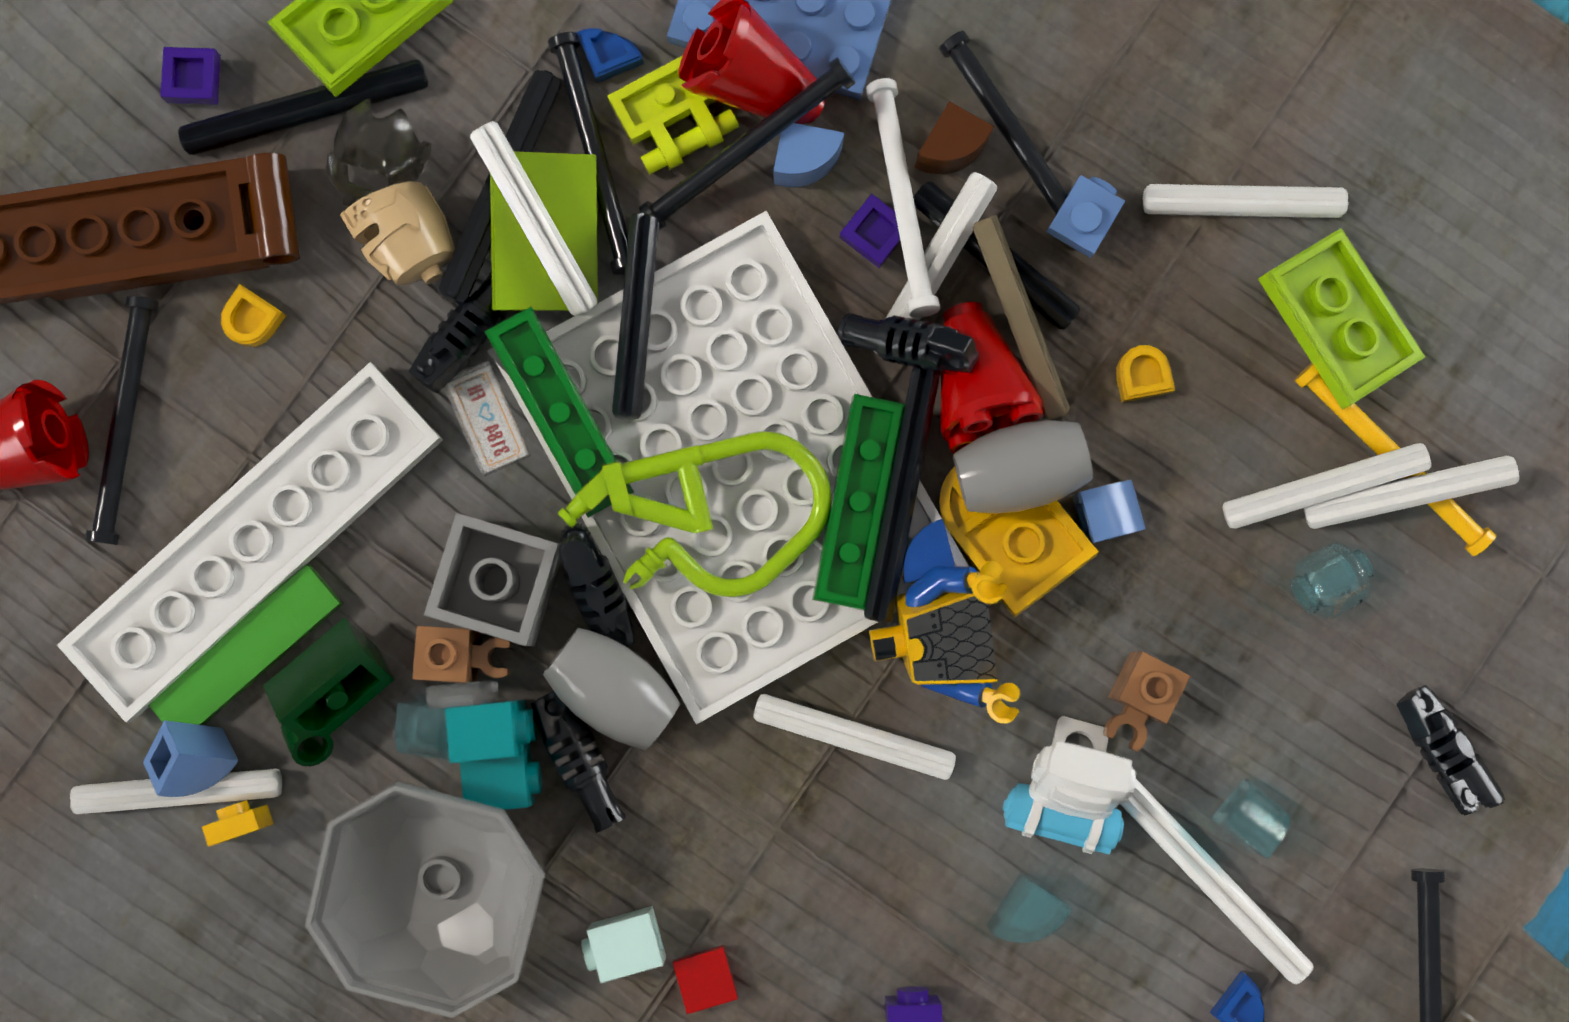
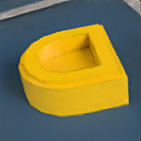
[221,284,287,347]
[1116,345,1175,402]

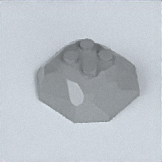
[305,782,545,1018]

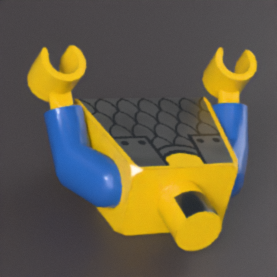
[869,561,1021,724]

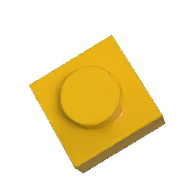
[202,800,274,847]

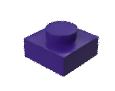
[160,47,221,105]
[839,193,901,269]
[885,986,942,1022]

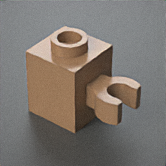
[412,626,513,683]
[1103,651,1191,752]

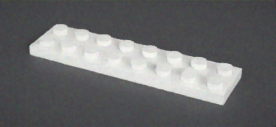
[57,362,443,723]

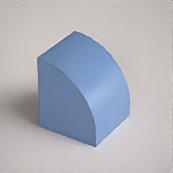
[773,123,844,187]
[1072,480,1146,544]
[143,720,238,797]

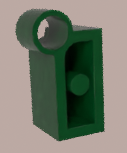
[263,617,395,767]

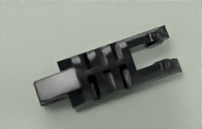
[559,523,635,647]
[1396,685,1505,816]

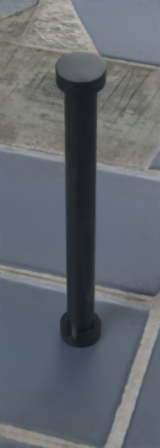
[939,30,1075,250]
[548,32,629,274]
[639,57,856,231]
[85,296,159,545]
[1411,868,1445,1022]

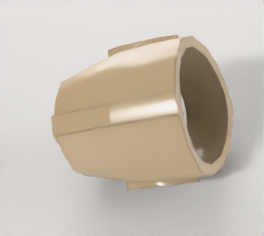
[340,181,455,286]

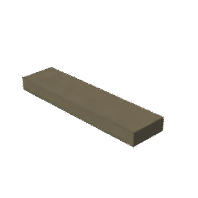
[972,215,1070,420]

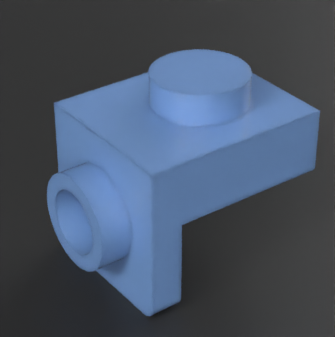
[1046,175,1125,258]

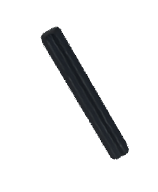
[913,181,1080,330]
[612,213,659,420]

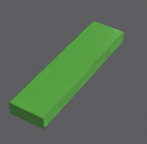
[148,564,344,725]

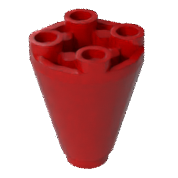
[941,302,1045,453]

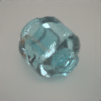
[1290,542,1374,619]

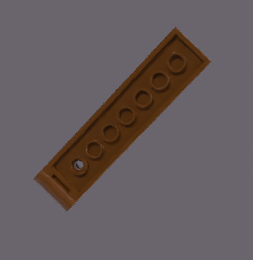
[0,153,300,304]

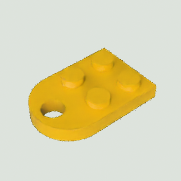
[939,466,1099,618]

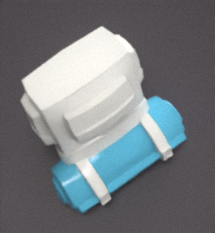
[1003,716,1136,854]

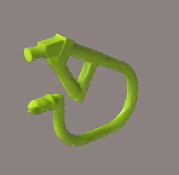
[557,431,831,597]

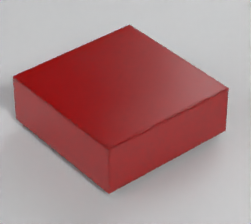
[672,945,738,1014]

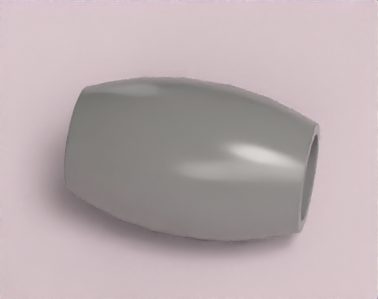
[953,420,1093,514]
[543,627,680,750]

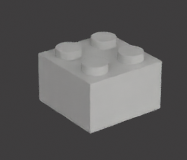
[424,513,562,647]

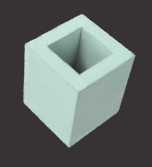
[581,906,666,983]

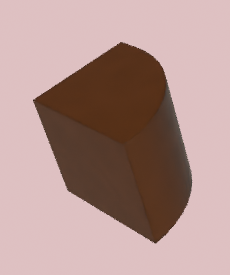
[914,101,994,174]

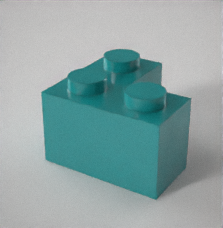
[445,699,542,810]

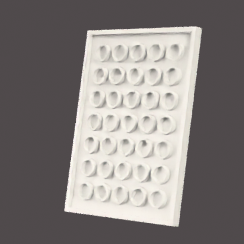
[495,211,969,724]

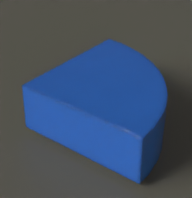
[577,28,644,83]
[902,519,955,584]
[1209,971,1265,1022]

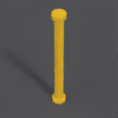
[1294,363,1497,556]

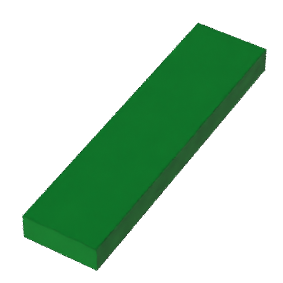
[485,306,634,518]
[812,393,905,610]

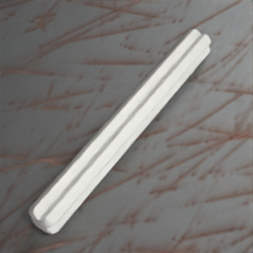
[1120,779,1314,984]

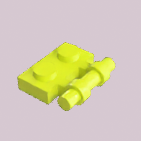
[607,55,739,175]

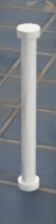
[866,78,940,318]

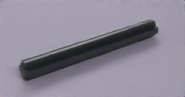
[178,59,428,155]
[438,70,561,304]
[864,367,940,623]

